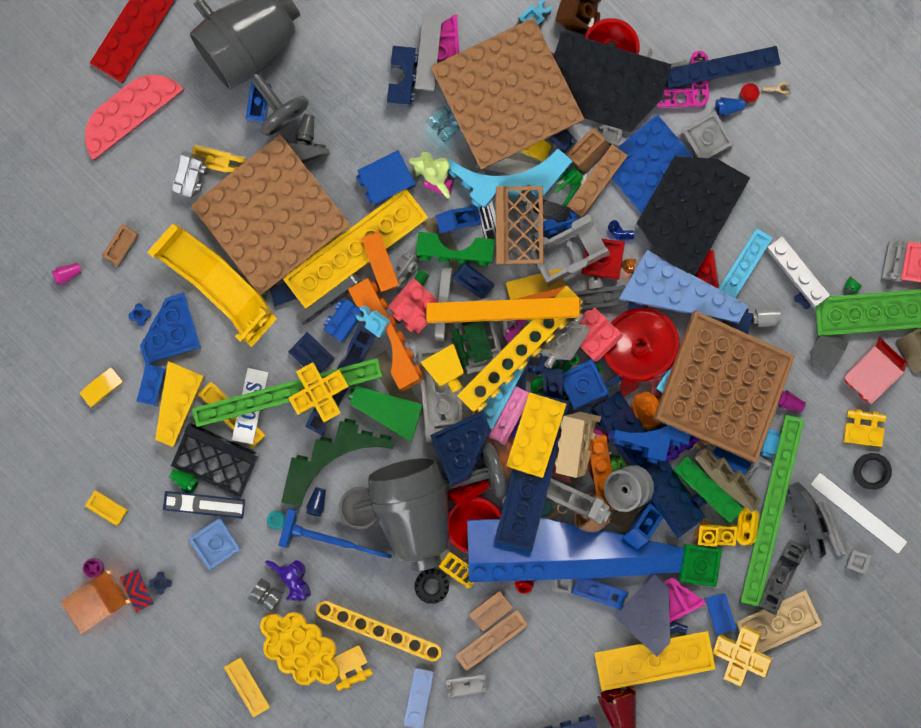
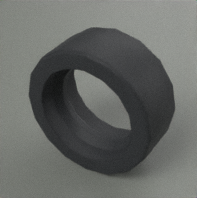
[853,453,892,490]

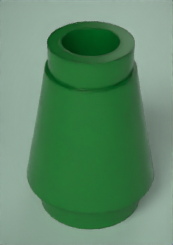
[169,469,199,493]

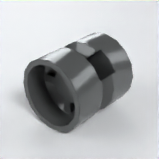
[247,578,284,614]

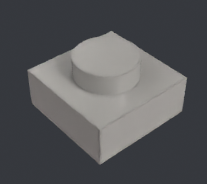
[846,549,871,574]

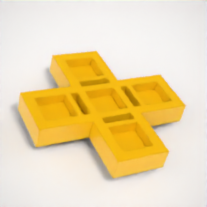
[289,362,349,423]
[713,626,773,686]

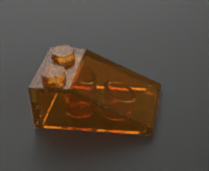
[61,570,130,634]

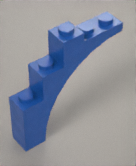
[607,424,690,464]

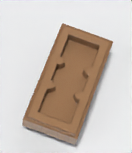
[102,224,139,267]

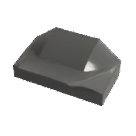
[810,335,848,376]

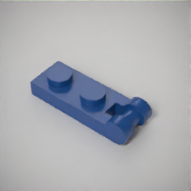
[572,578,629,610]

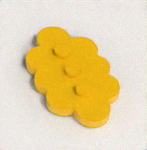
[260,612,340,685]

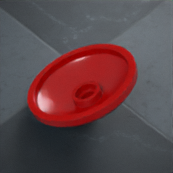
[584,18,640,54]
[448,497,501,553]

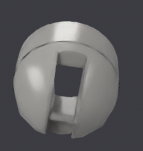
[587,276,603,290]

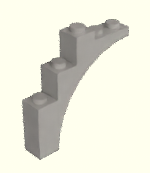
[546,478,611,524]

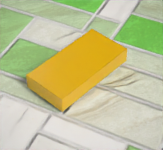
[85,490,128,526]

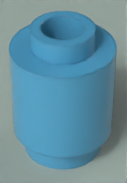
[760,429,780,458]

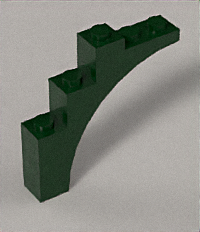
[281,418,395,507]

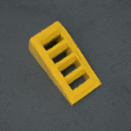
[438,551,474,589]

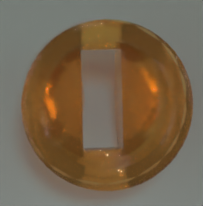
[622,258,636,274]

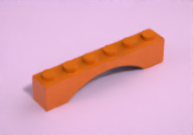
[348,278,424,392]

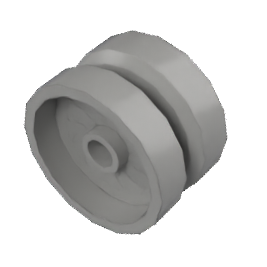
[604,465,654,512]

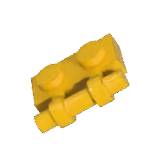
[843,409,886,447]
[333,645,373,692]

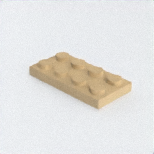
[735,590,822,653]

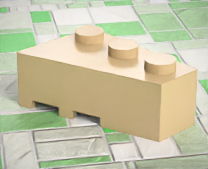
[555,412,601,478]

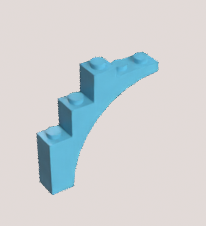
[448,149,573,209]

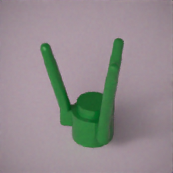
[555,167,583,206]

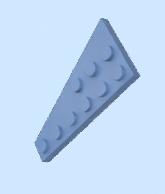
[619,250,748,323]

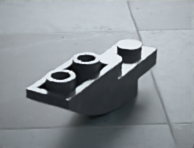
[788,482,829,559]

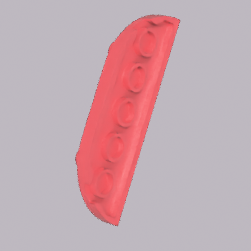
[85,75,184,161]

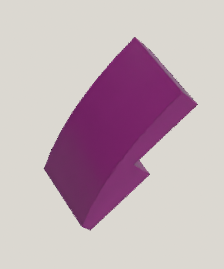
[504,320,526,343]

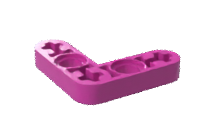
[656,51,709,108]

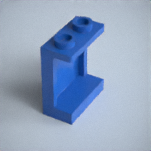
[356,150,416,206]

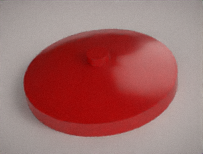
[604,308,680,382]

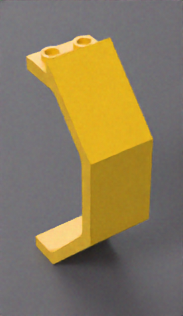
[147,223,277,347]

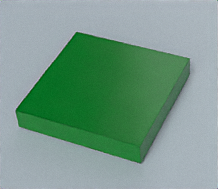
[679,543,722,587]

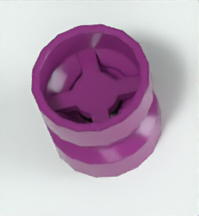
[82,558,105,578]

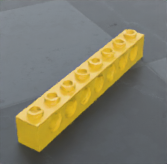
[457,286,583,412]

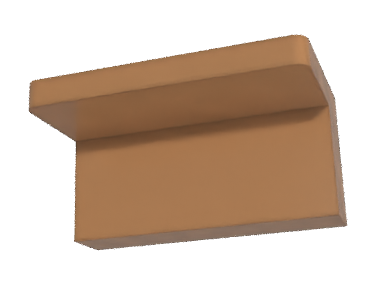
[566,128,610,175]
[469,590,513,631]

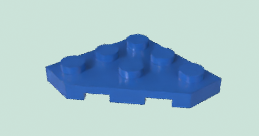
[140,293,201,364]

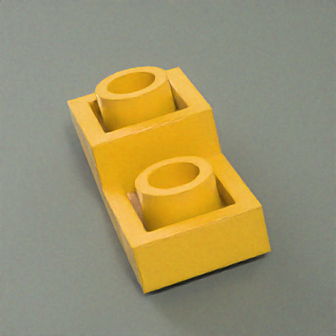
[79,368,123,408]
[698,525,737,546]

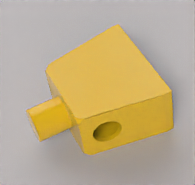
[421,344,464,393]

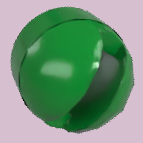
[845,276,862,293]

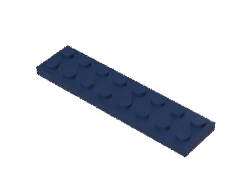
[590,391,706,538]
[494,392,570,552]

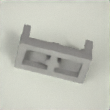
[446,673,487,698]

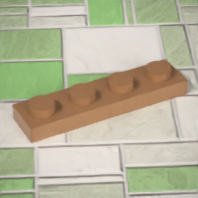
[567,144,628,217]
[455,609,528,671]

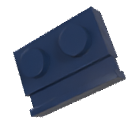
[288,332,335,373]

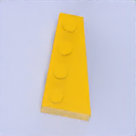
[155,361,206,447]

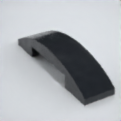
[758,539,807,615]

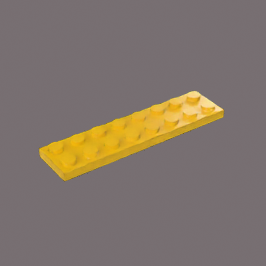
[283,189,428,309]

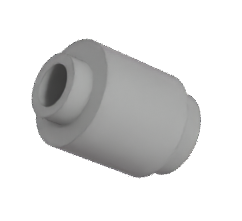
[752,307,781,327]

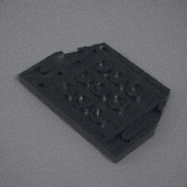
[554,31,672,132]
[636,156,750,276]

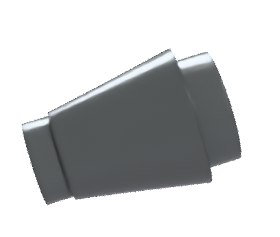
[295,114,315,144]

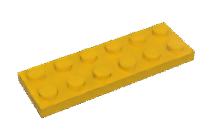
[594,631,715,691]

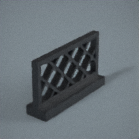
[171,423,260,497]

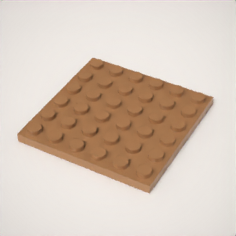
[430,17,584,170]
[190,134,351,296]
[653,311,795,463]

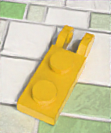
[192,144,246,173]

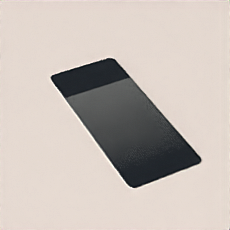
[533,198,571,222]

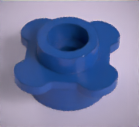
[129,303,152,326]

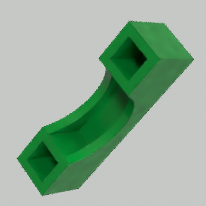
[416,232,495,267]
[673,456,743,523]

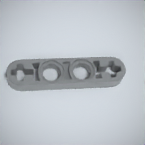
[435,267,454,342]

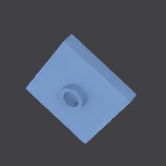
[188,517,242,571]

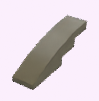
[695,445,761,512]

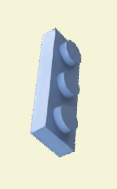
[404,668,434,728]

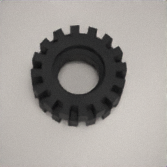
[414,569,449,604]

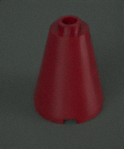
[598,686,636,728]

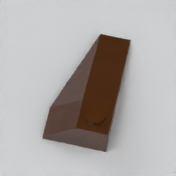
[555,0,601,34]

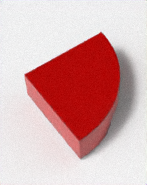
[620,378,639,397]

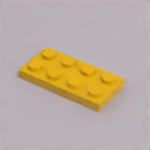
[506,392,567,478]

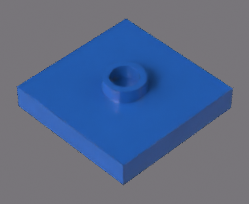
[563,359,609,411]

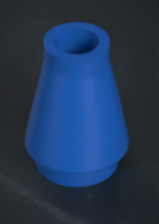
[715,97,745,116]

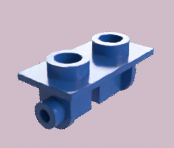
[543,212,579,239]

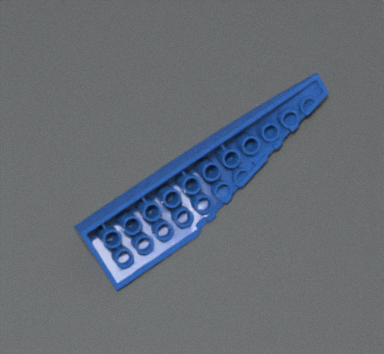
[467,518,684,582]

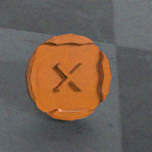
[632,391,661,430]

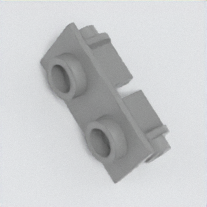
[882,241,907,282]
[393,252,420,293]

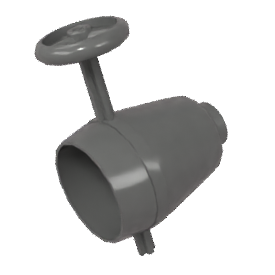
[190,0,309,136]
[352,443,507,571]

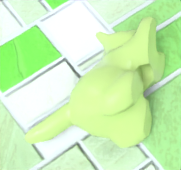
[409,152,450,199]

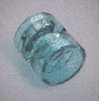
[426,106,460,143]

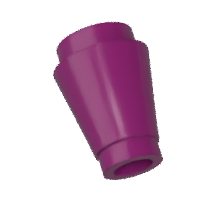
[778,390,806,412]

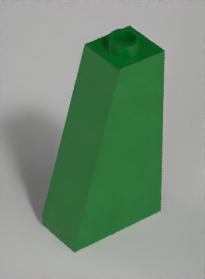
[348,386,422,442]

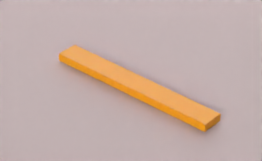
[426,297,580,323]

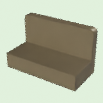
[896,328,921,374]

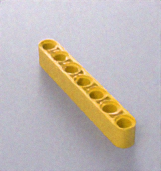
[316,600,442,661]

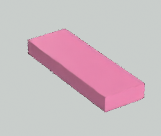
[489,386,529,445]

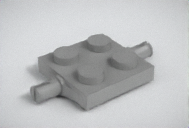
[540,313,590,369]

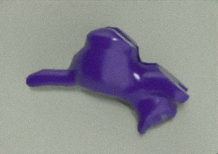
[265,560,311,602]

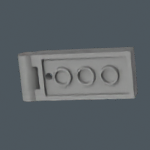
[418,347,463,444]

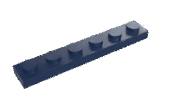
[667,46,781,89]

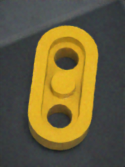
[736,507,759,546]

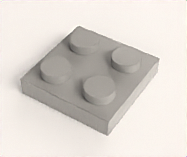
[681,111,734,158]

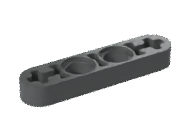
[296,274,362,325]

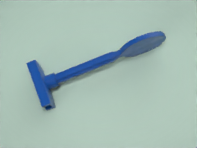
[278,509,392,558]

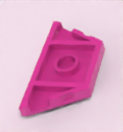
[420,15,459,63]
[663,577,706,622]

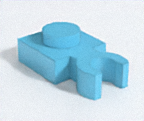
[518,0,553,26]
[355,305,390,338]

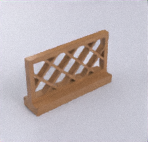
[496,186,544,264]

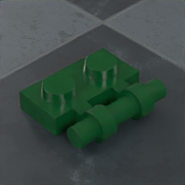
[451,321,493,367]

